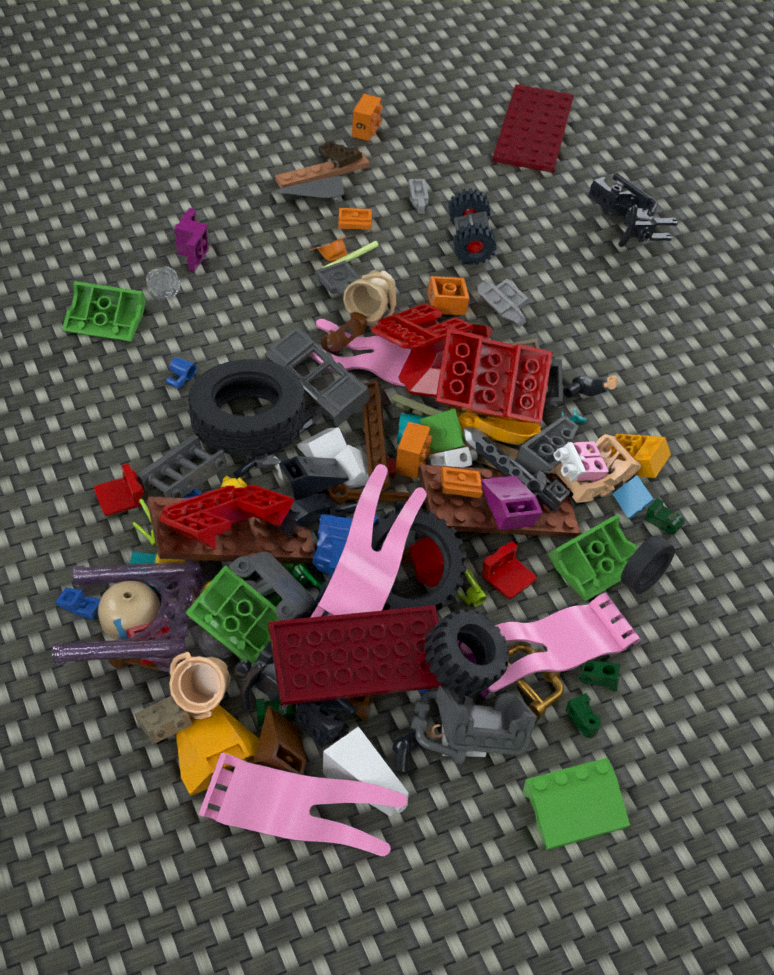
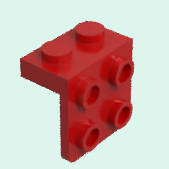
[94,463,144,516]
[409,536,444,587]
[481,541,536,599]

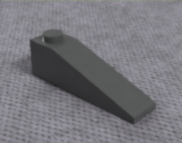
[276,175,345,201]
[515,415,578,473]

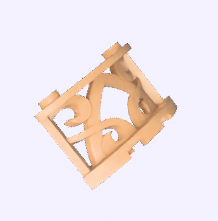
[550,434,641,502]

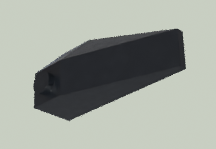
[271,493,338,538]

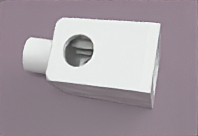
[429,447,477,467]

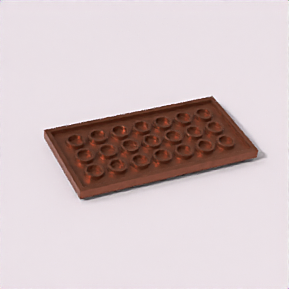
[418,464,580,538]
[147,497,316,563]

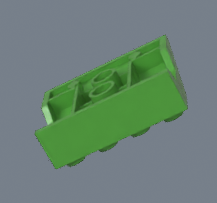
[62,281,146,342]
[548,514,638,601]
[185,565,280,665]
[523,757,630,850]

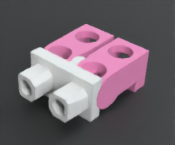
[553,441,609,482]

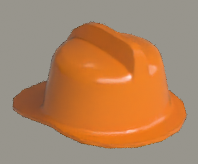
[309,236,347,261]

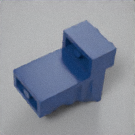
[313,514,379,579]

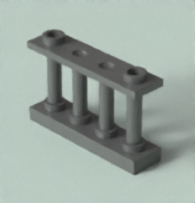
[137,435,227,498]

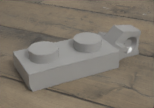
[408,179,429,214]

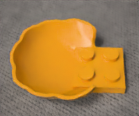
[458,411,541,445]

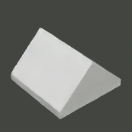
[297,427,347,458]
[333,445,369,489]

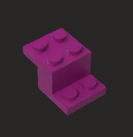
[174,208,209,271]

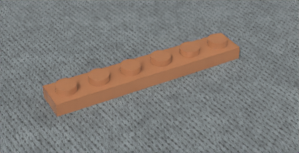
[275,153,369,188]

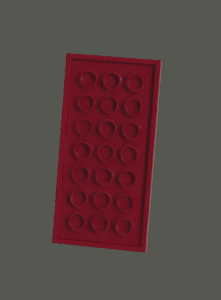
[492,84,574,173]
[268,605,445,705]

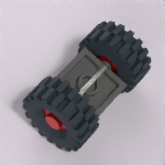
[448,188,497,265]

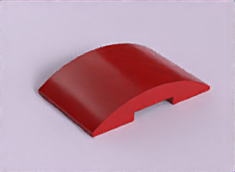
[435,328,552,424]

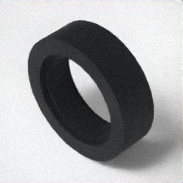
[621,535,675,594]

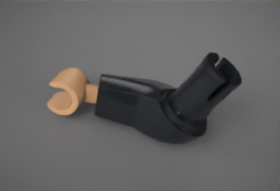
[563,376,618,398]
[392,724,443,773]

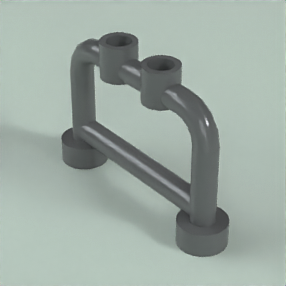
[411,691,473,764]

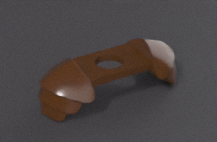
[321,312,368,354]

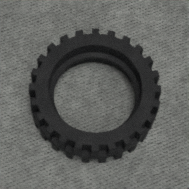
[371,508,467,612]

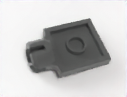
[315,261,361,298]

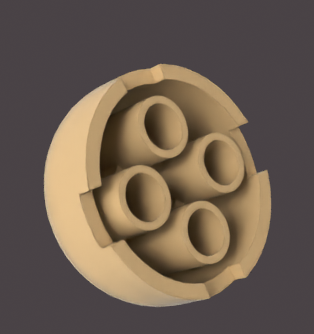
[98,581,161,642]

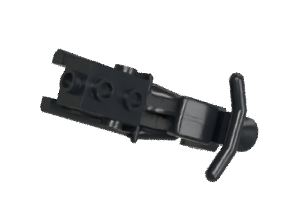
[588,173,679,248]
[234,641,357,748]

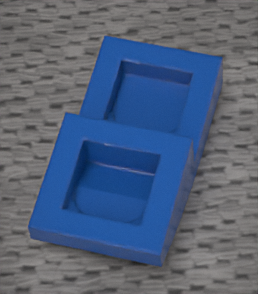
[55,587,100,620]

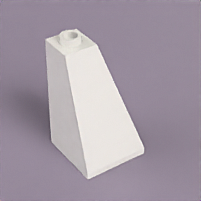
[323,727,409,817]

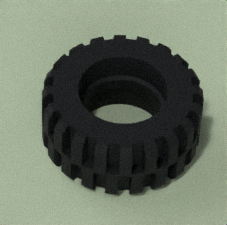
[424,609,509,696]

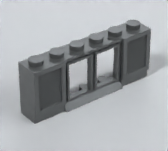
[265,327,370,427]

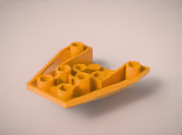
[176,704,259,796]

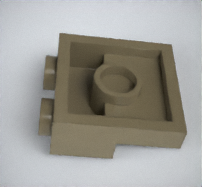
[135,696,192,745]

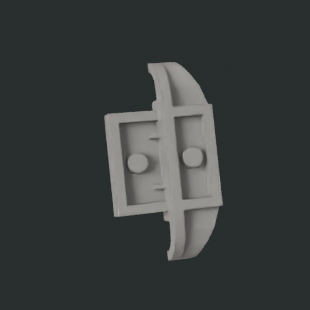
[477,279,529,327]

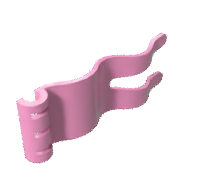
[309,319,435,398]
[310,464,427,618]
[460,593,641,692]
[199,753,407,856]

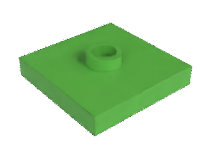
[420,408,466,454]

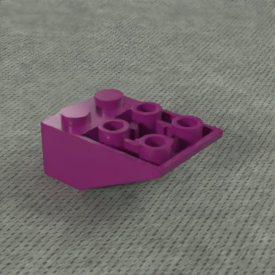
[481,476,542,530]

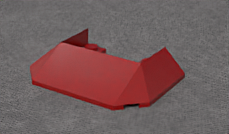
[371,303,473,353]
[398,322,493,397]
[159,485,294,550]

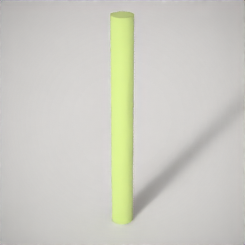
[322,241,379,268]

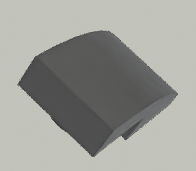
[533,471,570,504]

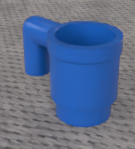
[166,357,197,389]

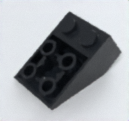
[279,456,349,500]

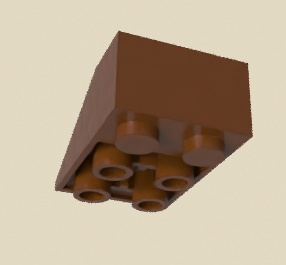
[253,706,307,775]

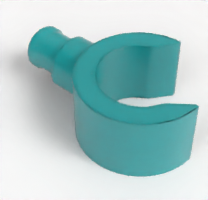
[561,408,587,424]

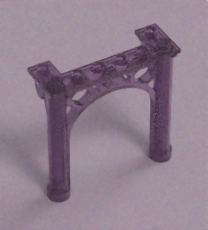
[52,560,205,672]

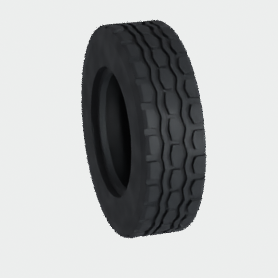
[188,359,305,456]

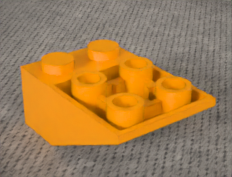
[604,434,671,478]

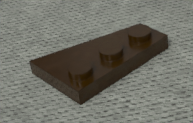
[319,141,363,168]

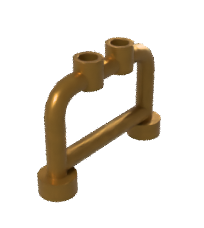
[507,643,564,720]

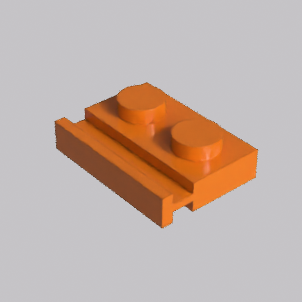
[338,208,372,230]
[440,467,483,498]

